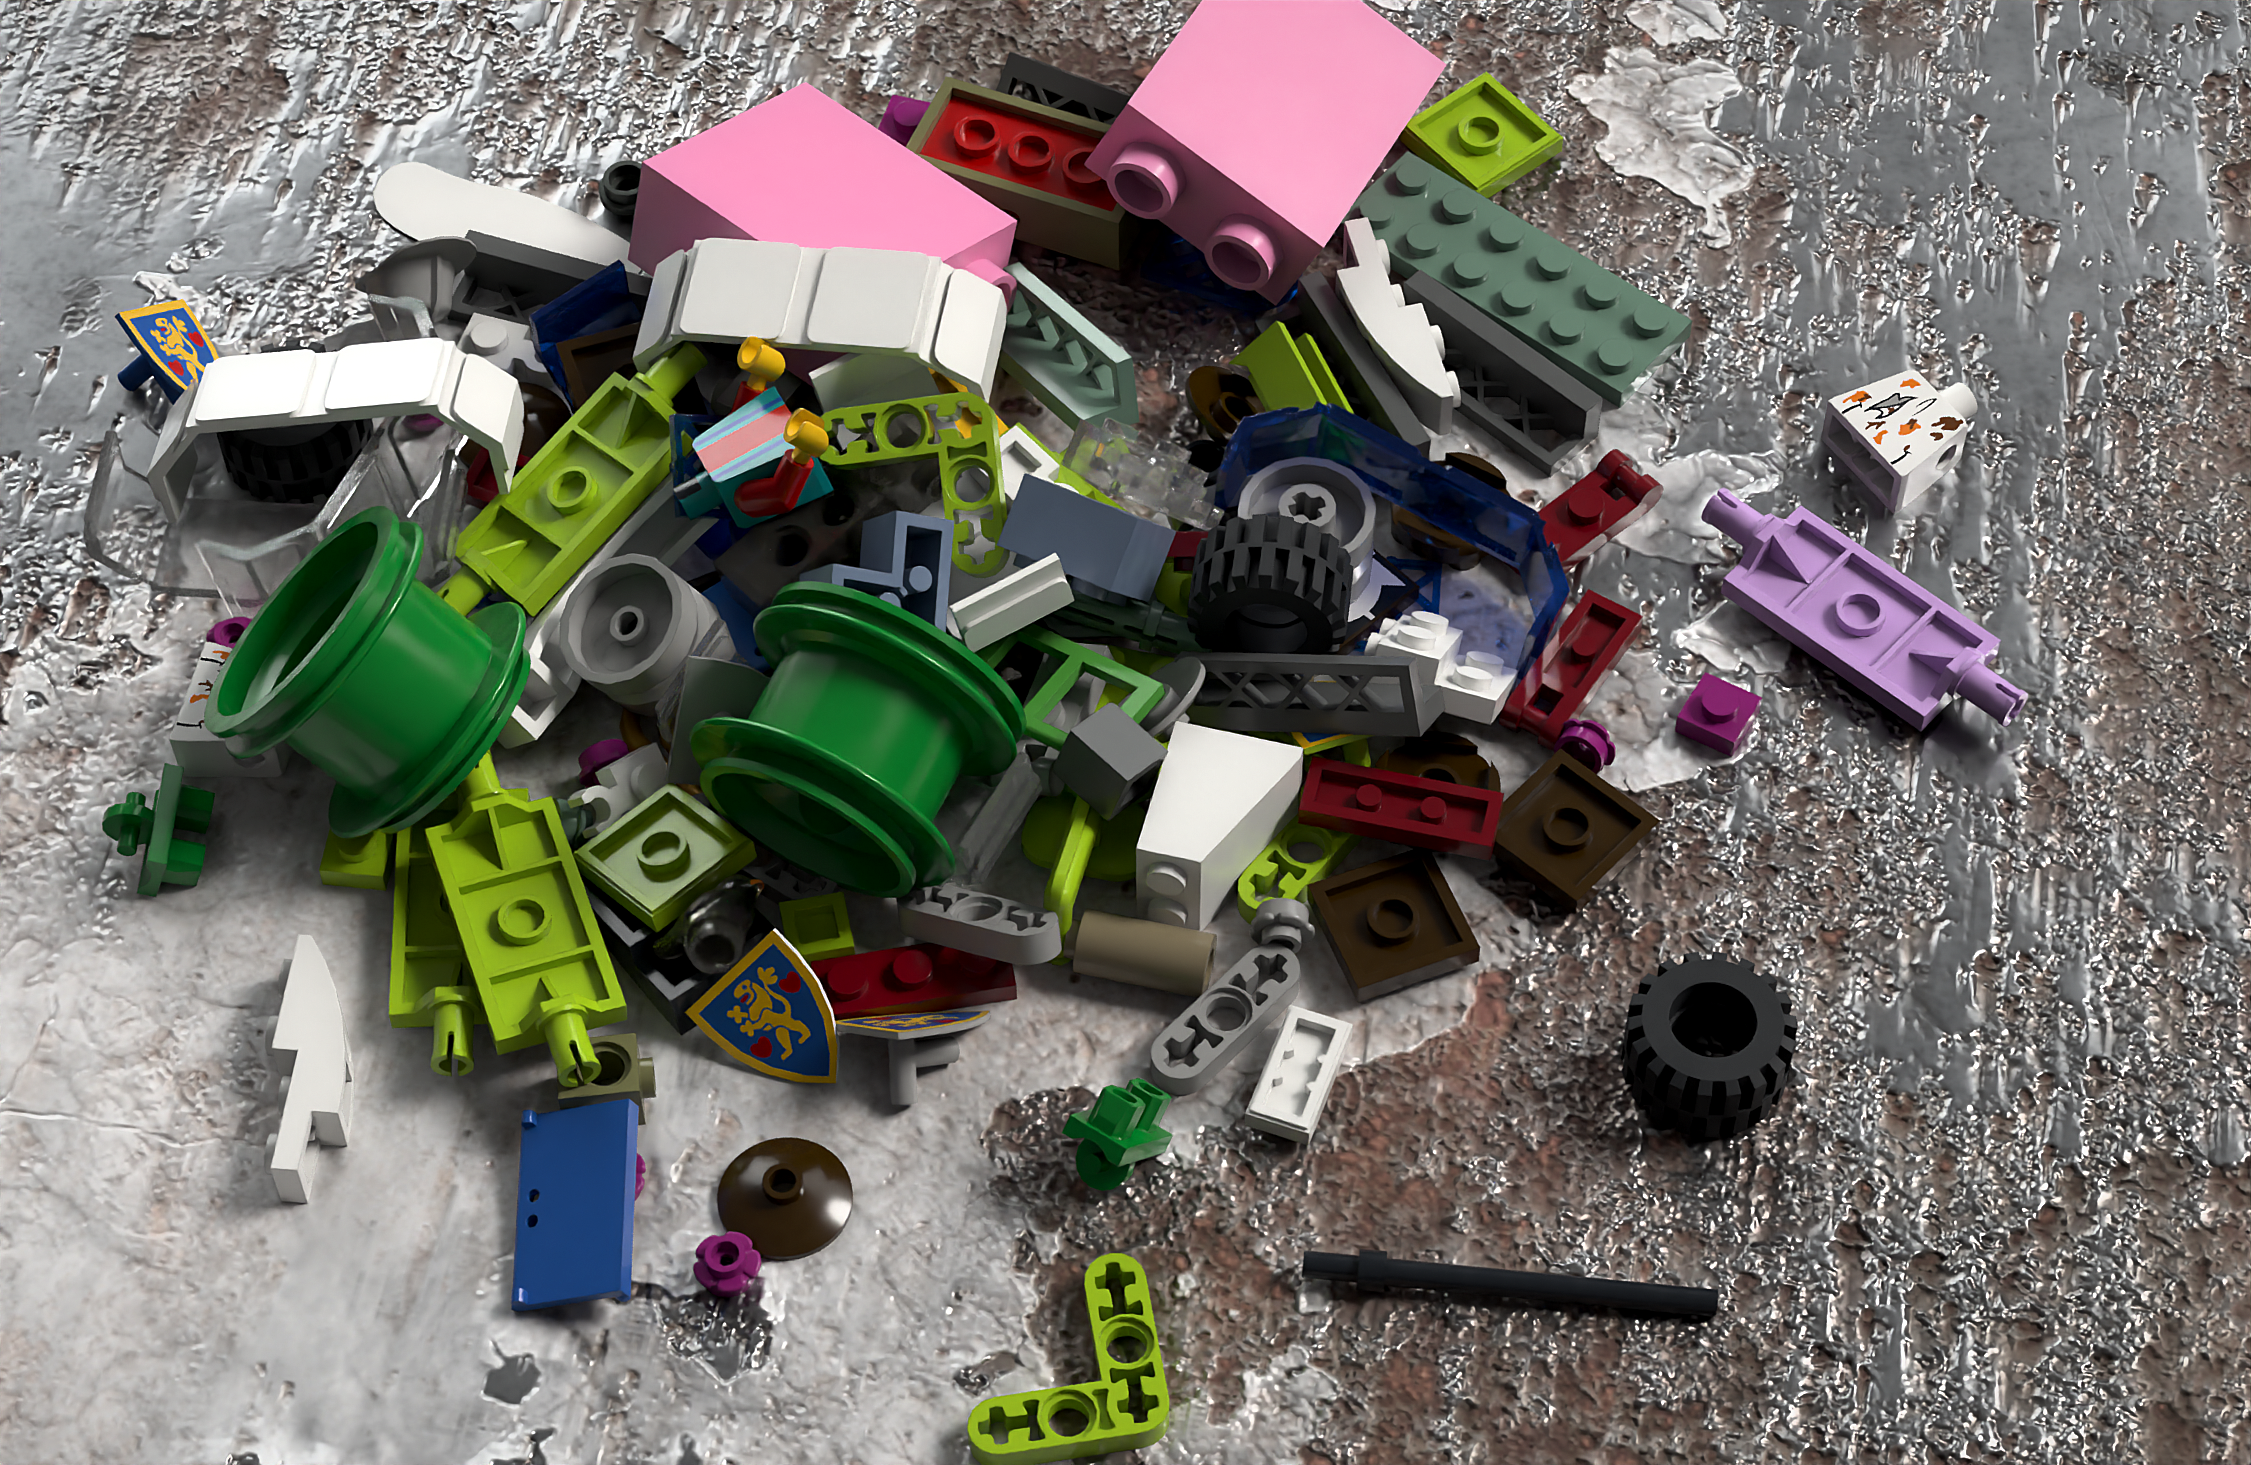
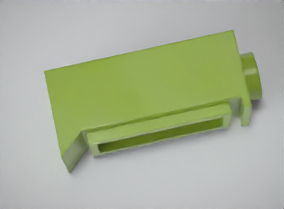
[1228,320,1371,468]

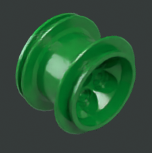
[204,506,531,839]
[689,581,1027,898]

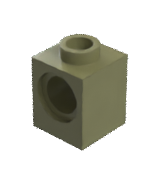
[556,1033,656,1125]

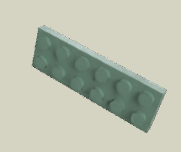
[1335,151,1692,408]

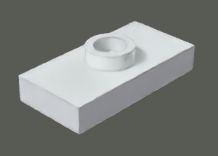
[1245,1005,1353,1145]

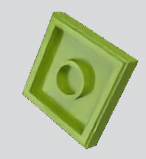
[1399,72,1563,199]
[573,783,757,932]

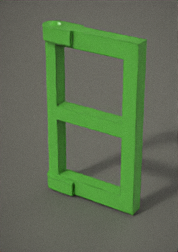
[975,623,1165,752]

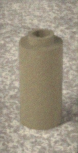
[1064,908,1217,998]

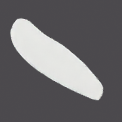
[373,162,641,274]

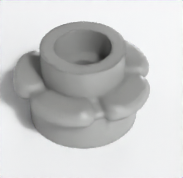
[1250,898,1315,954]

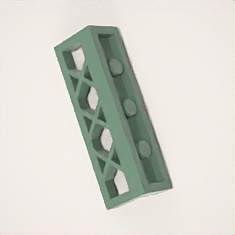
[997,262,1140,441]

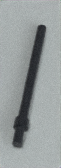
[1302,1249,1718,1317]

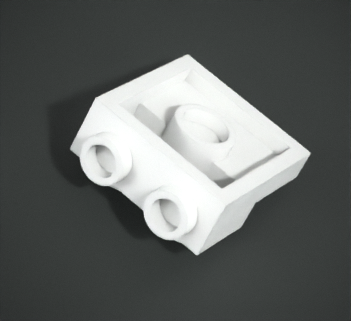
[1364,611,1519,725]

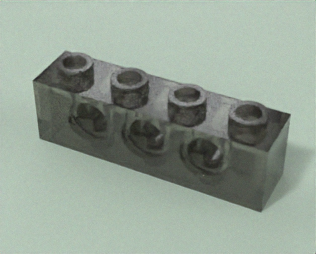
[712,414,963,619]

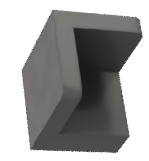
[1053,703,1169,821]

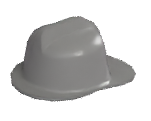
[355,236,477,341]

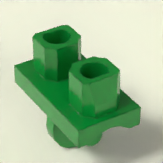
[102,763,215,897]
[1062,1078,1173,1191]

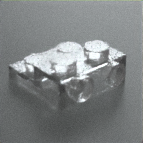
[1061,417,1224,531]

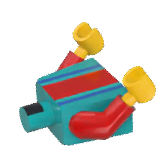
[673,336,834,529]

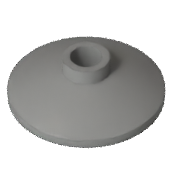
[1118,657,1206,743]

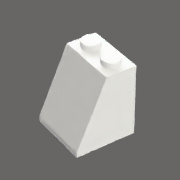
[1136,721,1303,931]

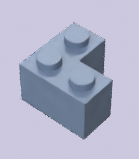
[997,473,1176,607]
[799,510,954,633]

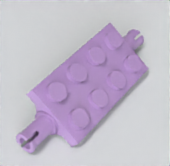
[1701,488,2028,731]

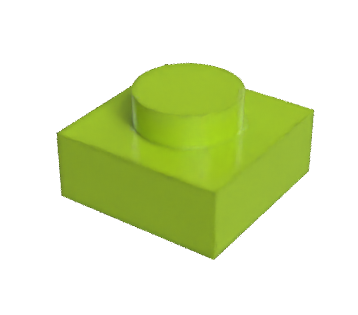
[319,829,397,891]
[779,892,855,968]

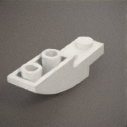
[1335,217,1461,435]
[264,934,354,1203]

